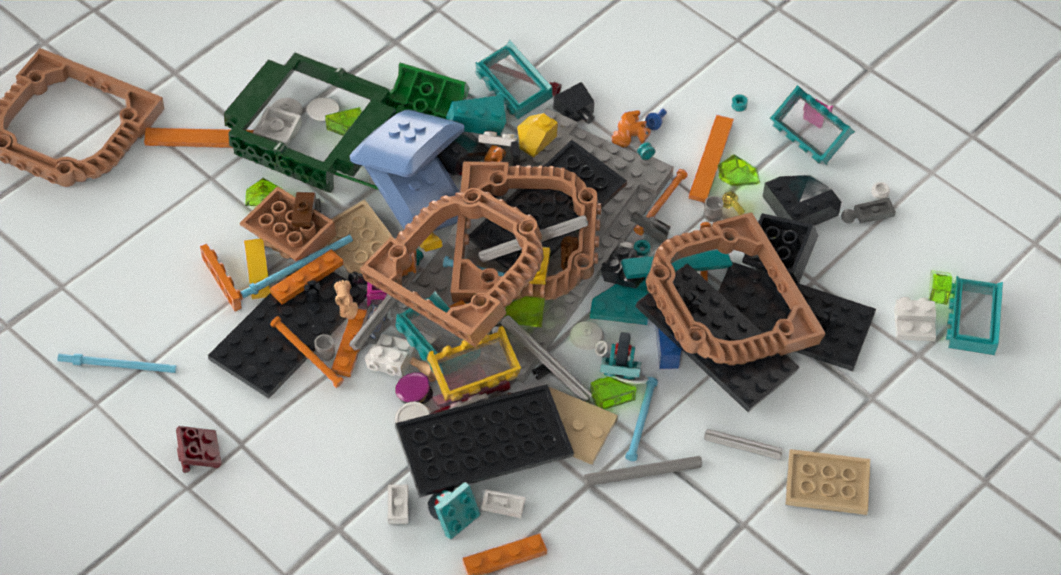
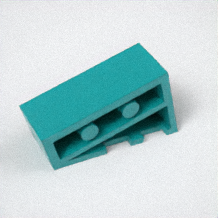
[446,95,507,136]

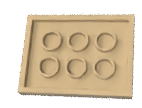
[327,199,394,274]
[549,387,618,465]
[785,449,870,515]

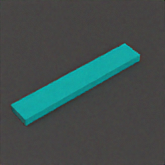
[621,250,733,279]

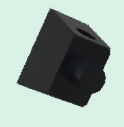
[553,82,595,124]

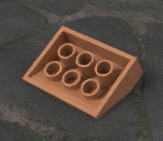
[240,186,337,261]

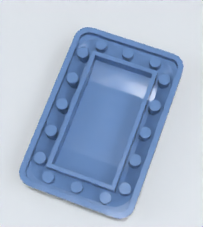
[350,110,464,177]
[364,156,459,232]

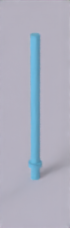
[240,235,353,298]

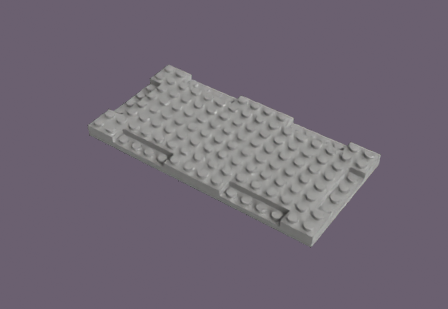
[390,108,674,384]

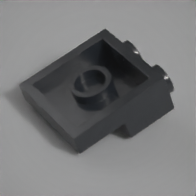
[601,246,645,289]

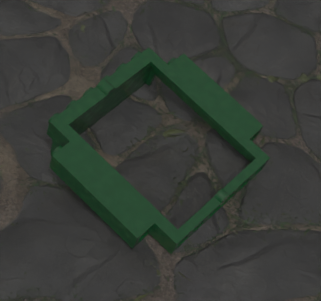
[224,52,396,193]

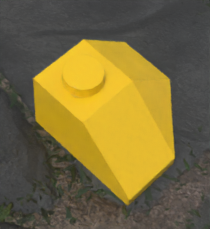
[517,113,558,158]

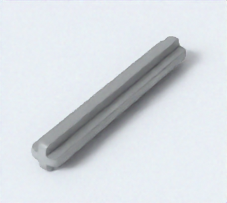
[704,429,783,459]

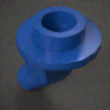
[645,108,667,130]

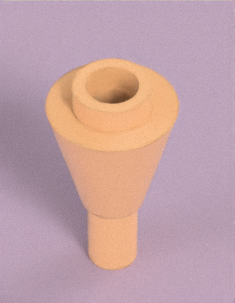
[410,357,437,382]

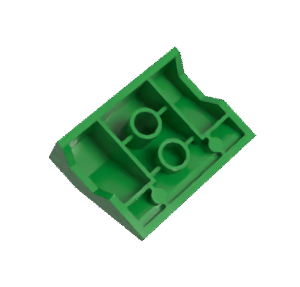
[387,62,470,119]

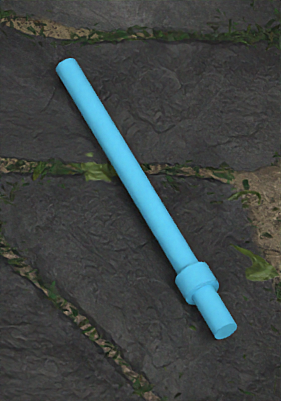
[57,353,176,373]

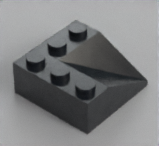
[762,175,842,226]
[742,213,819,283]

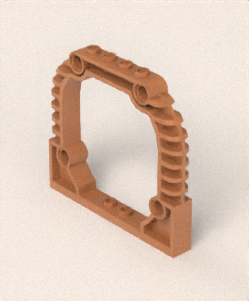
[0,48,164,187]
[451,162,601,303]
[360,188,544,347]
[646,212,825,365]

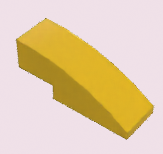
[244,238,270,300]

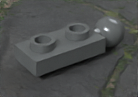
[841,198,896,224]

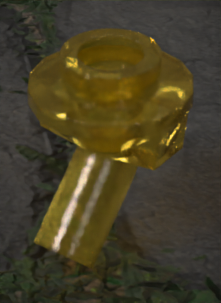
[722,191,745,215]

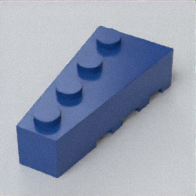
[655,326,682,369]

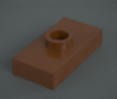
[291,192,316,227]

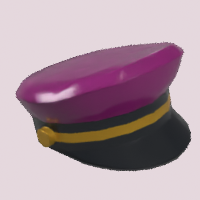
[395,372,433,404]

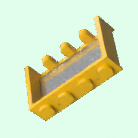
[427,326,521,401]

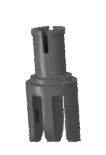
[630,211,671,243]

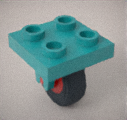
[600,332,642,380]
[428,482,481,540]

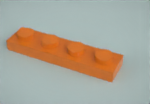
[200,243,243,311]
[270,249,344,304]
[331,308,367,378]
[462,533,548,575]

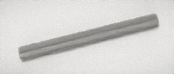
[479,215,588,262]
[350,265,421,350]
[501,316,592,402]
[584,456,702,486]

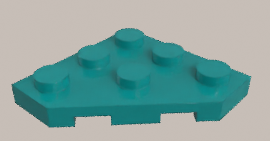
[590,277,649,325]

